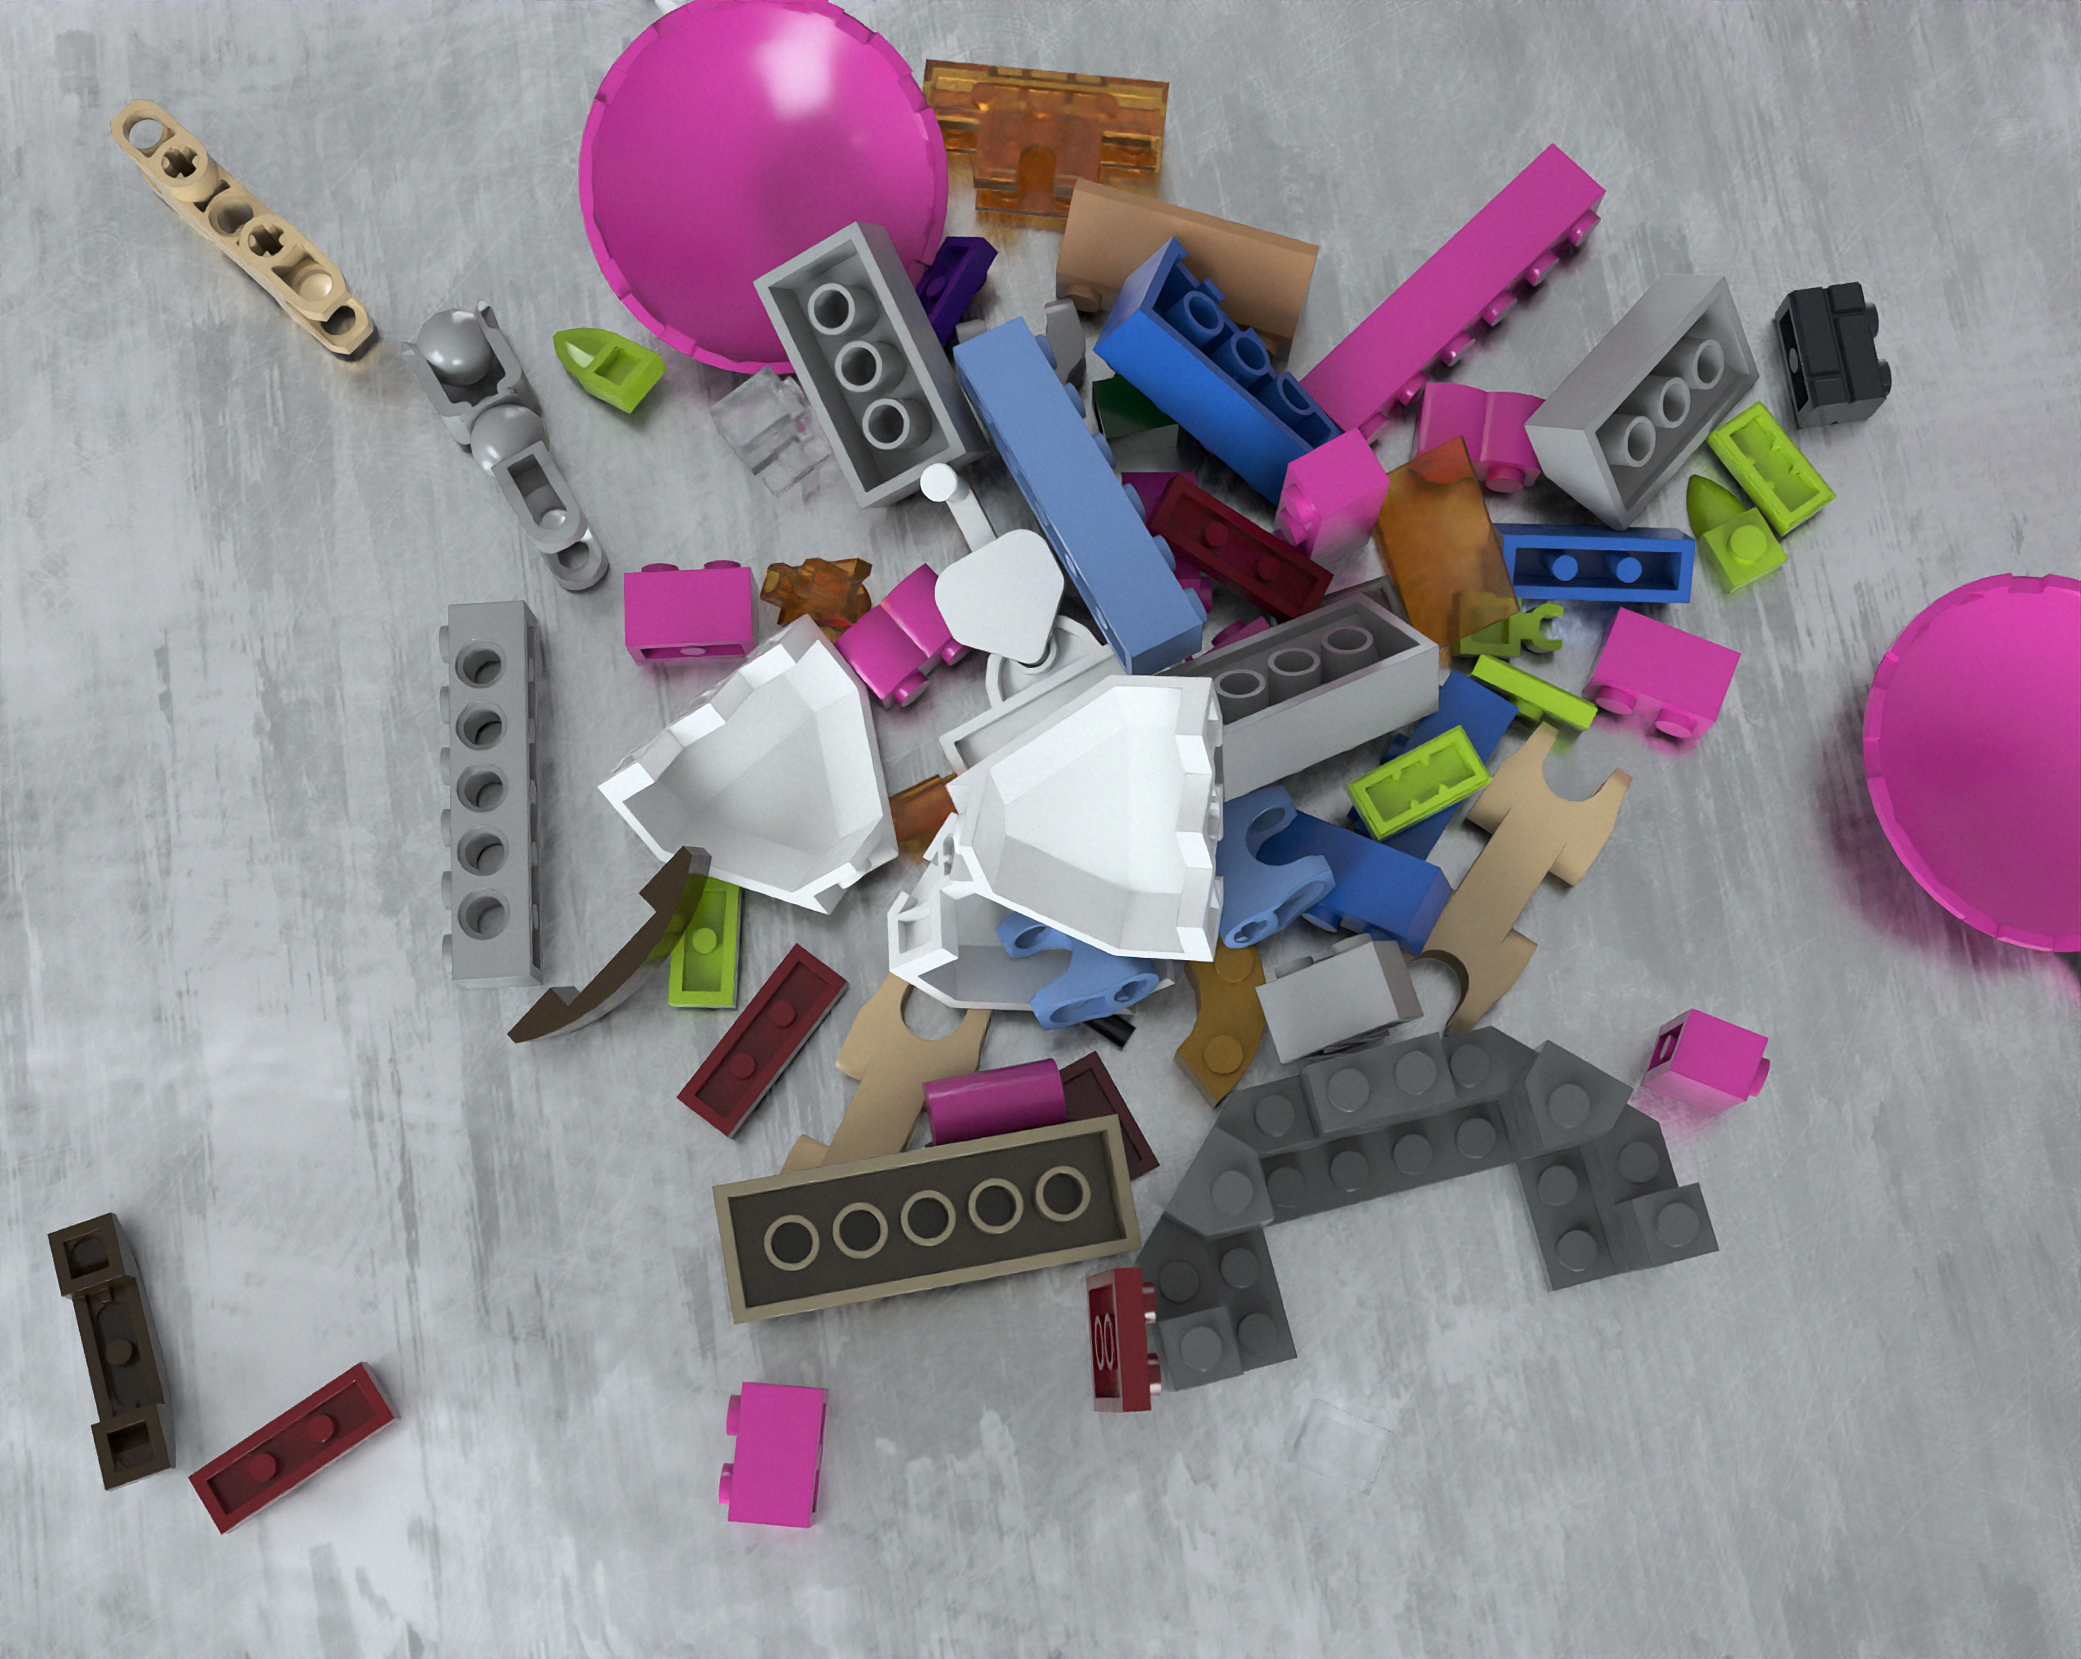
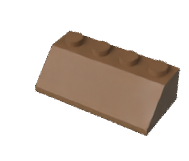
[1056,178,1319,363]

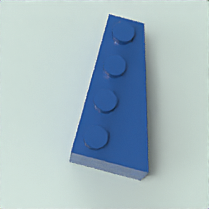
[1092,236,1342,507]

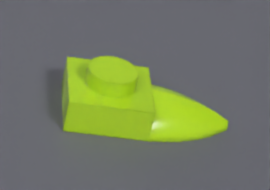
[553,328,667,414]
[1686,474,1788,594]

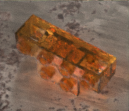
[922,59,1169,219]

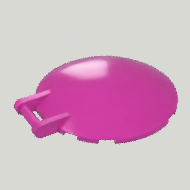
[578,0,949,375]
[1862,573,2081,952]

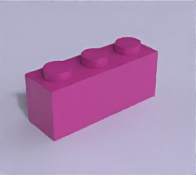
[1271,426,1391,568]

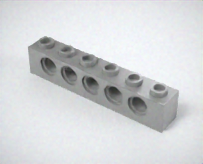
[439,600,543,990]

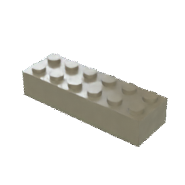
[712,1114,1143,1325]

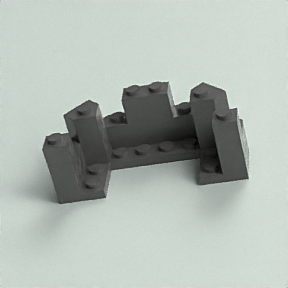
[1135,1026,1720,1392]

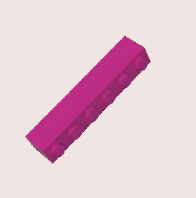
[1299,143,1606,445]

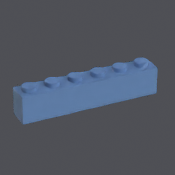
[953,316,1207,676]

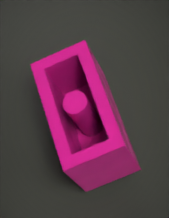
[624,560,759,663]
[1582,607,1741,738]
[1640,1008,1770,1114]
[719,1382,829,1528]

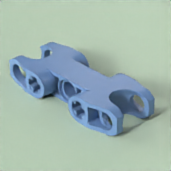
[995,785,1336,1031]

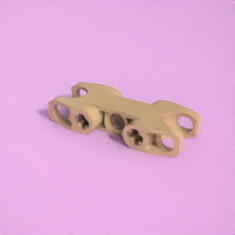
[109,99,374,354]
[1401,721,1633,1036]
[780,972,995,1174]

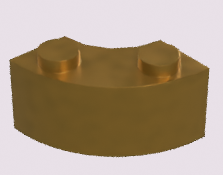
[1173,934,1266,1110]

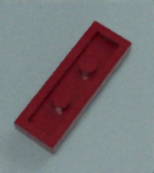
[1145,474,1334,623]
[676,943,849,1139]
[188,1362,401,1535]

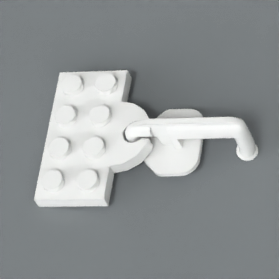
[920,463,1186,777]

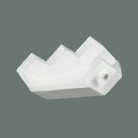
[598,613,899,915]
[946,675,1223,962]
[887,750,1175,1015]

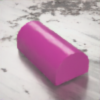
[922,1058,1067,1147]

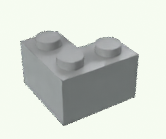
[1256,933,1424,1064]

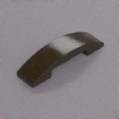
[507,846,712,1044]
[47,1212,176,1491]

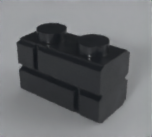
[1775,282,1892,428]

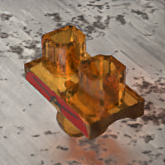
[760,557,873,633]

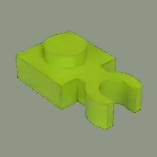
[1452,591,1564,659]

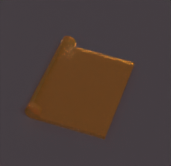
[1374,435,1521,654]

